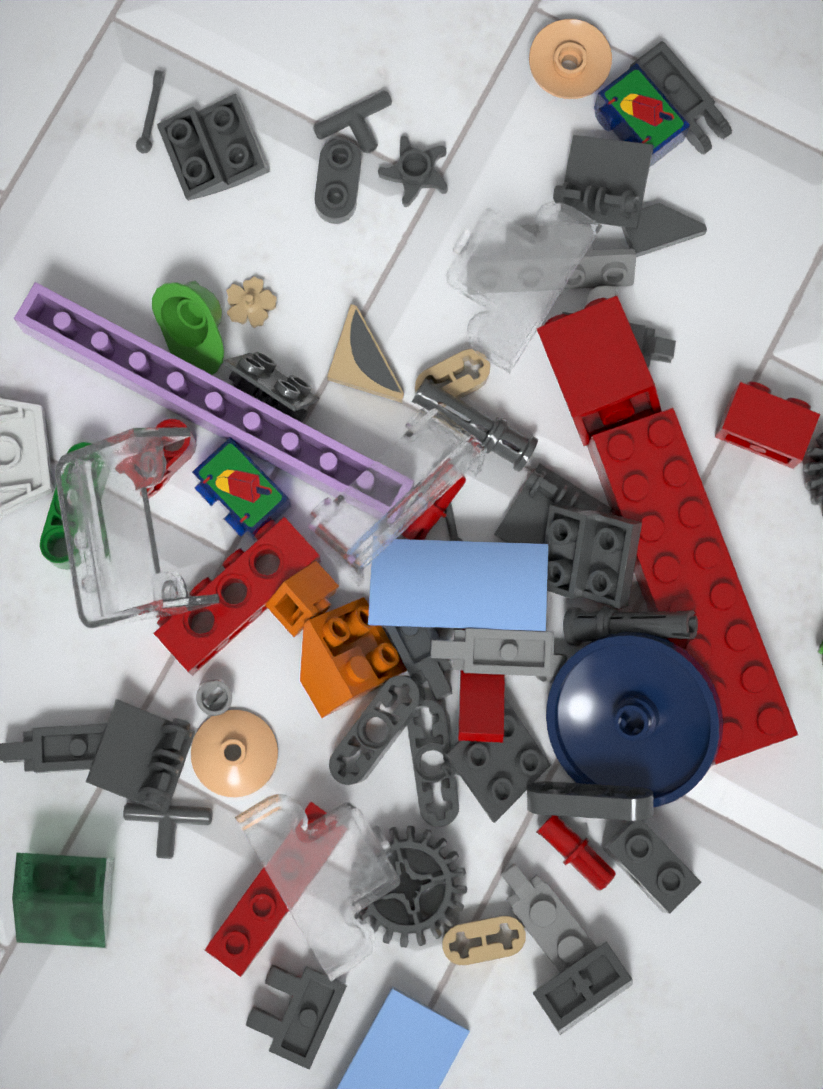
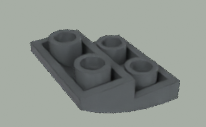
[157,93,270,201]
[544,504,642,609]

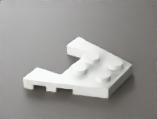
[0,398,54,518]

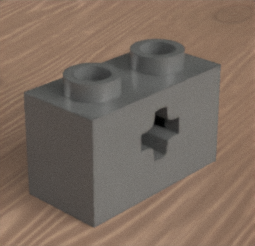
[601,820,702,914]

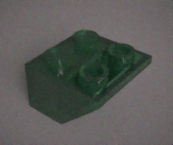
[12,852,114,948]

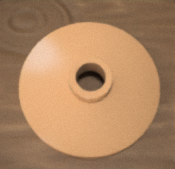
[529,19,612,99]
[191,710,278,797]

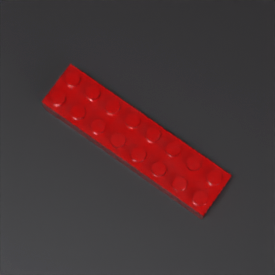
[587,408,798,766]

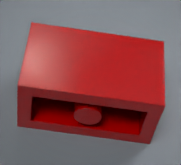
[715,381,820,469]

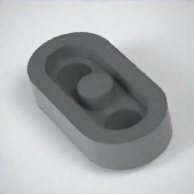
[314,139,361,224]

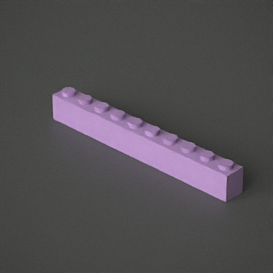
[14,282,416,529]

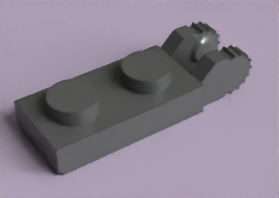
[629,41,732,155]

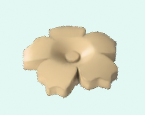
[226,276,277,328]

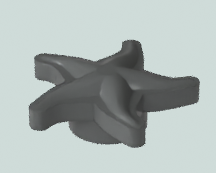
[378,136,448,207]

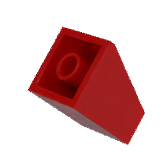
[536,295,662,446]

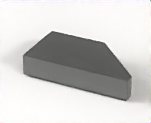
[621,203,707,257]

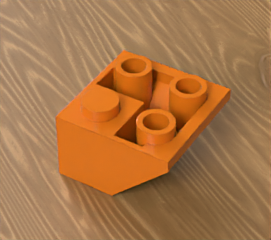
[300,597,407,718]

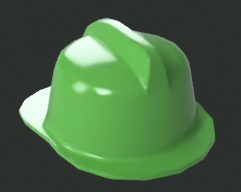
[152,281,224,375]

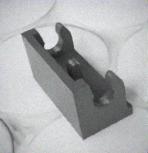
[533,941,633,1035]

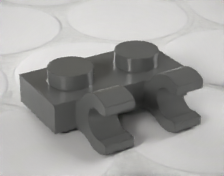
[246,964,347,1070]

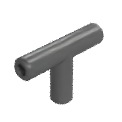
[313,90,392,153]
[123,803,213,859]

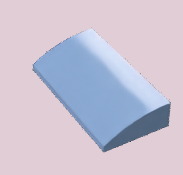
[368,538,548,632]
[336,986,470,1089]

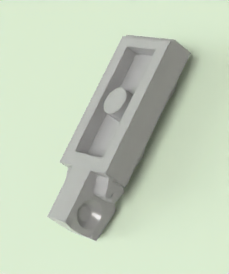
[430,628,554,677]
[500,864,597,973]

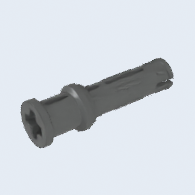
[412,378,539,472]
[563,606,698,646]

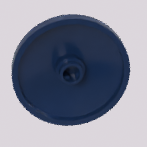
[546,632,723,808]

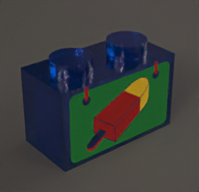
[594,63,690,167]
[192,437,291,541]

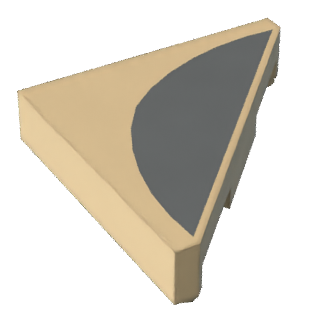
[327,304,404,403]

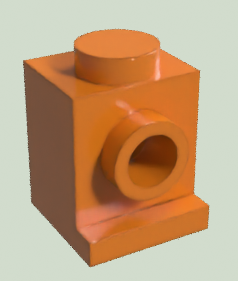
[265,561,339,637]

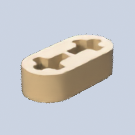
[415,349,490,407]
[442,916,526,965]

